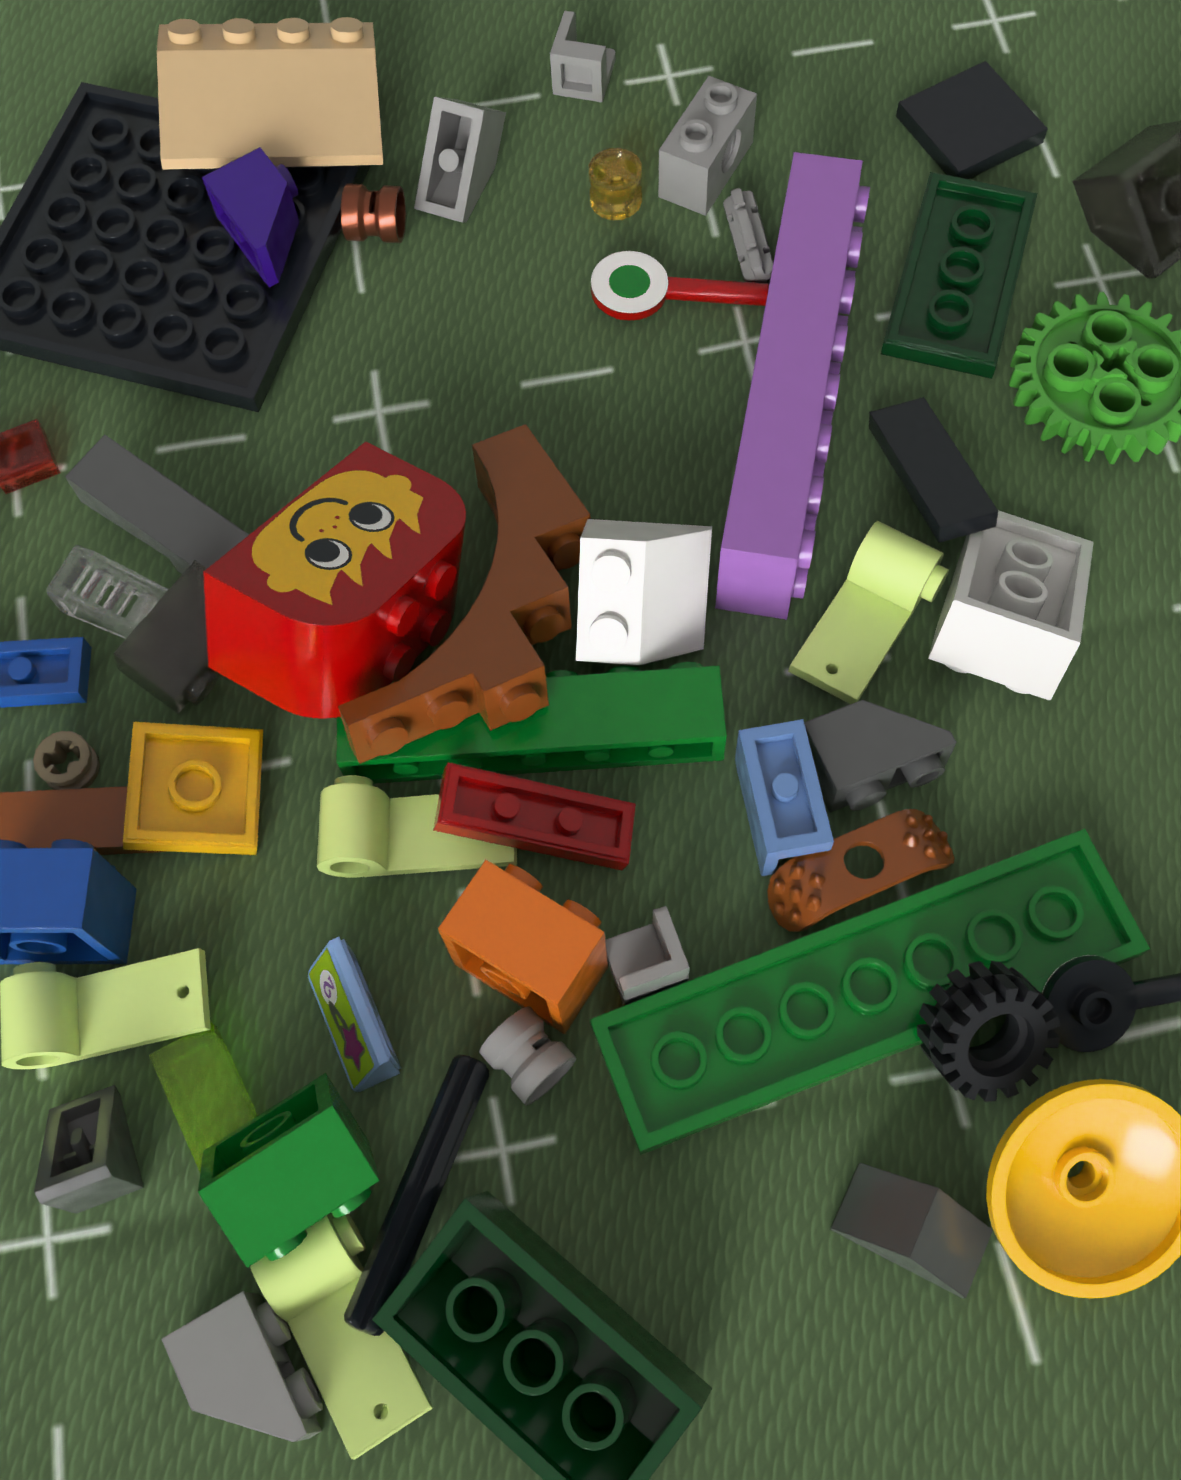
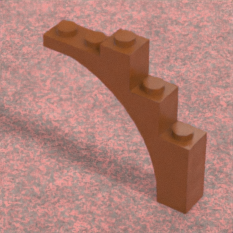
[338,424,591,764]

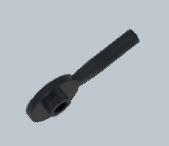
[1042,955,1181,1052]

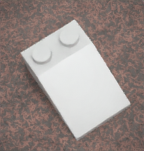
[928,510,1094,701]

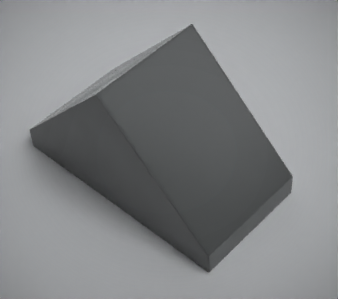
[34,1085,144,1214]
[830,1163,993,1299]

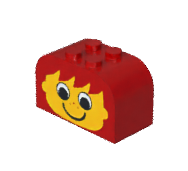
[203,441,466,719]

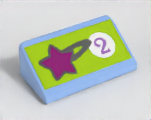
[308,937,401,1092]

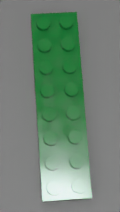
[590,828,1150,1155]

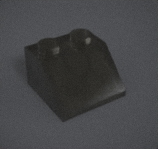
[1073,120,1181,278]

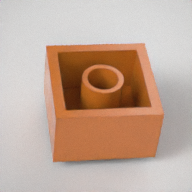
[438,860,608,1034]

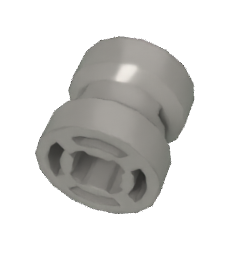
[479,1006,576,1106]

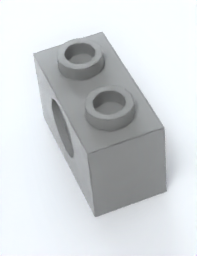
[658,76,757,216]

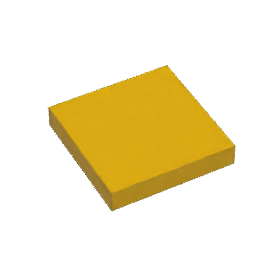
[123,722,263,855]

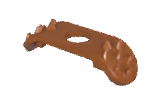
[767,809,955,932]

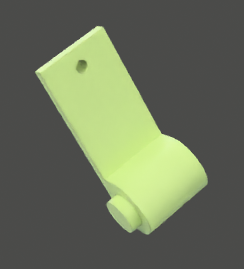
[788,520,949,704]
[317,775,517,878]
[0,948,211,1069]
[250,1213,433,1460]

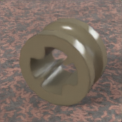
[33,731,100,790]

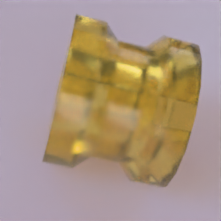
[588,148,642,220]

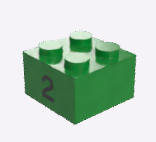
[198,1073,380,1268]

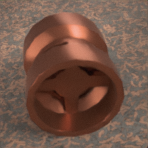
[341,184,406,243]

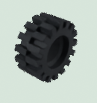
[917,961,1060,1102]

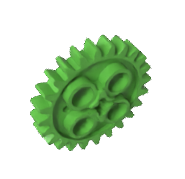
[1009,292,1181,464]

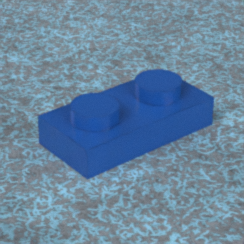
[0,637,92,708]

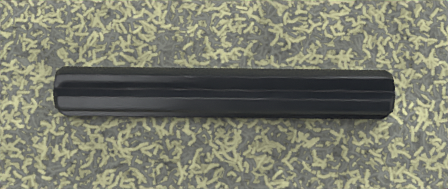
[344,1054,489,1336]

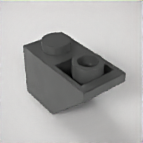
[804,700,957,813]

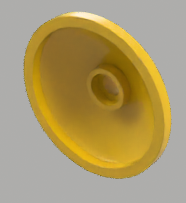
[986,1079,1181,1298]

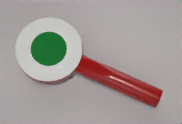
[591,251,769,320]

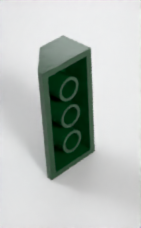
[372,1191,712,1480]

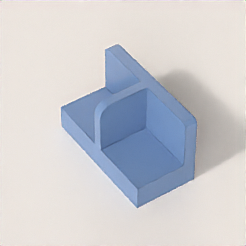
[735,719,834,876]

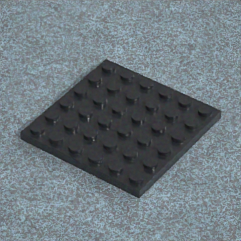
[0,82,371,412]

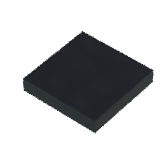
[896,61,1048,179]

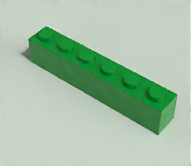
[336,662,727,784]

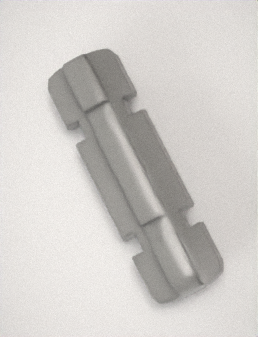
[723,188,774,283]

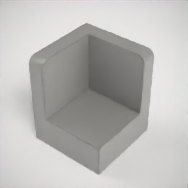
[550,10,616,102]
[605,906,690,1006]

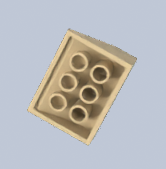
[157,17,383,170]

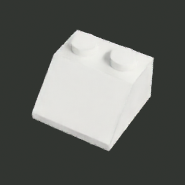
[576,519,712,665]

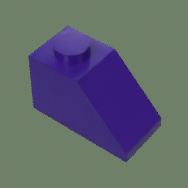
[202,147,299,288]

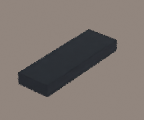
[869,397,999,543]

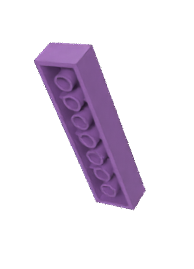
[715,152,870,620]

